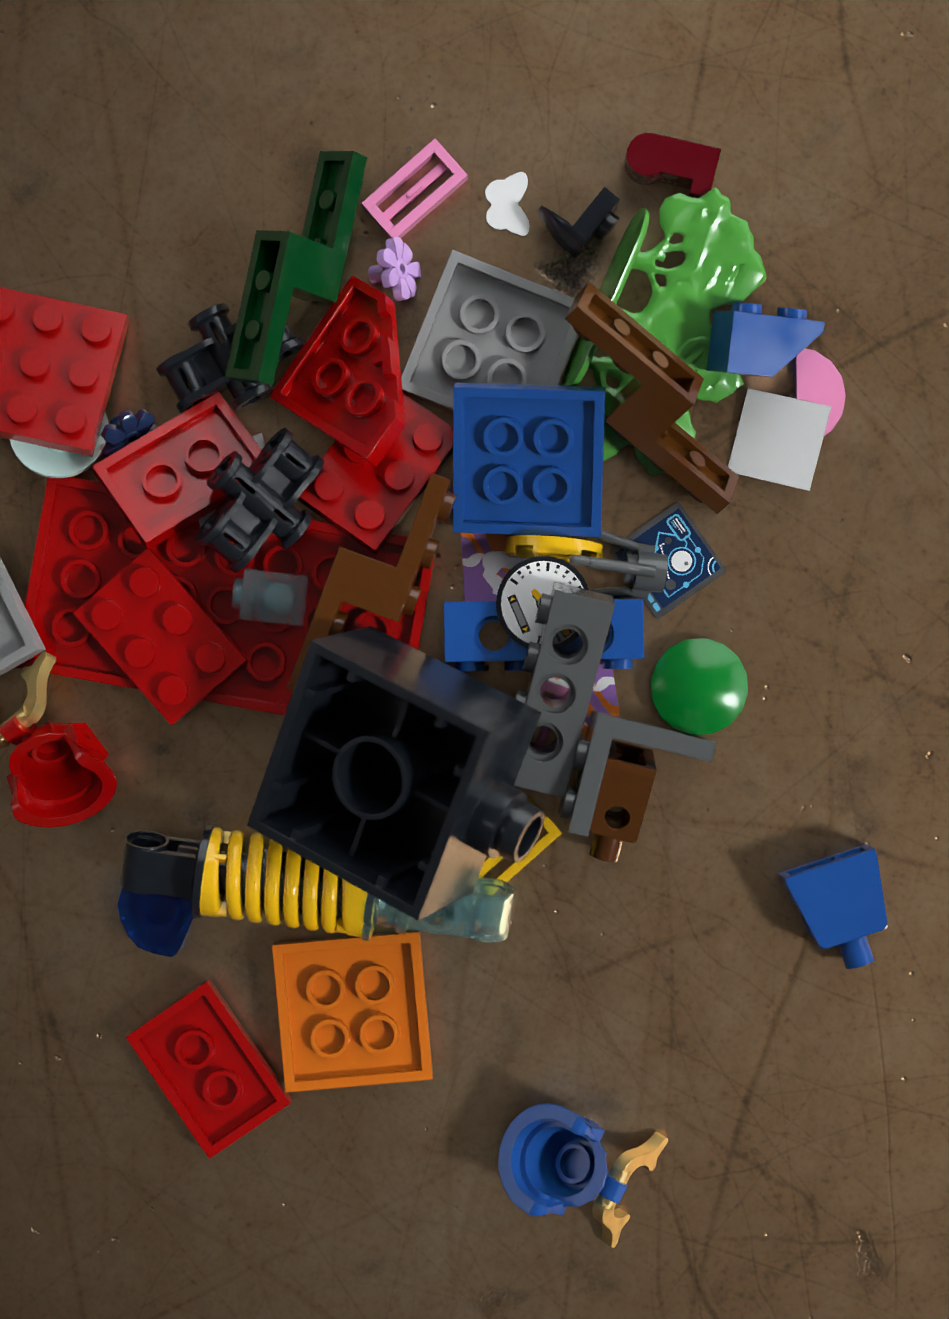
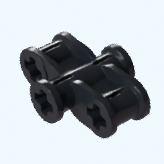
[156,303,305,413]
[195,428,324,573]

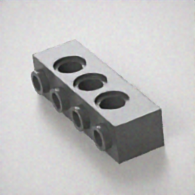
[514,582,615,798]

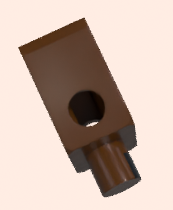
[589,740,657,863]

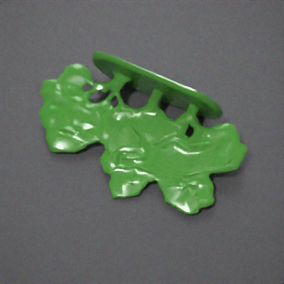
[562,187,767,476]

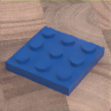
[453,383,606,537]

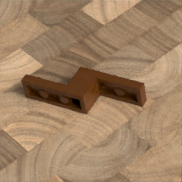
[565,282,739,514]
[287,473,457,691]

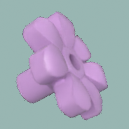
[368,237,421,301]

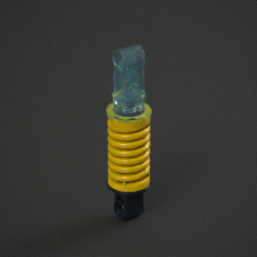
[120,823,515,943]

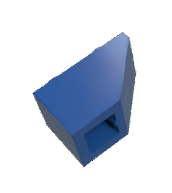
[707,302,825,377]

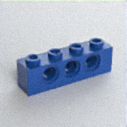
[444,599,644,671]

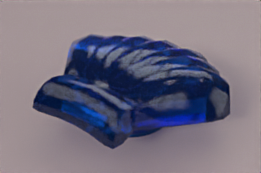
[117,888,196,957]

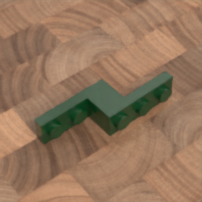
[225,151,367,385]

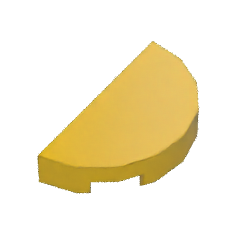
[505,535,604,563]

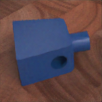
[778,844,888,969]

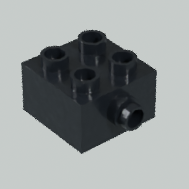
[247,626,545,921]

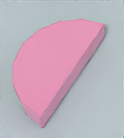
[794,349,846,436]

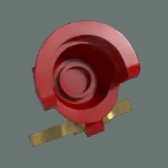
[0,651,117,828]

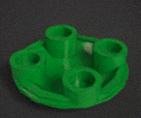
[651,638,748,735]

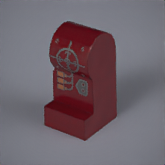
[625,133,721,199]

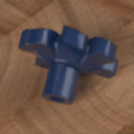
[101,409,159,457]

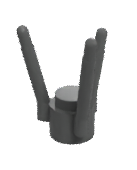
[570,529,668,599]

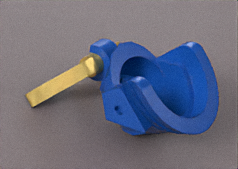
[498,1103,668,1248]

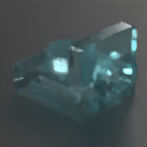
[232,569,309,626]

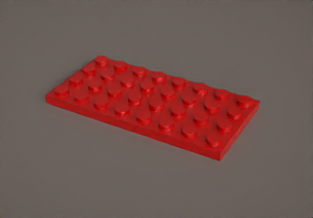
[15,477,436,715]

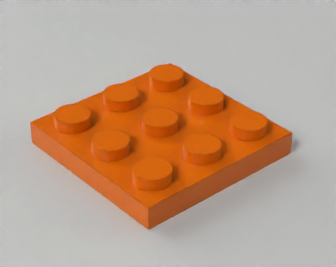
[272,929,433,1093]

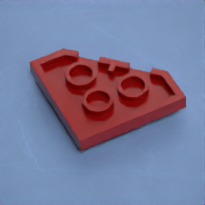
[269,275,405,467]

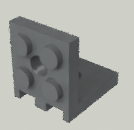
[558,710,717,837]

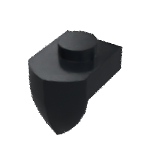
[538,187,620,258]

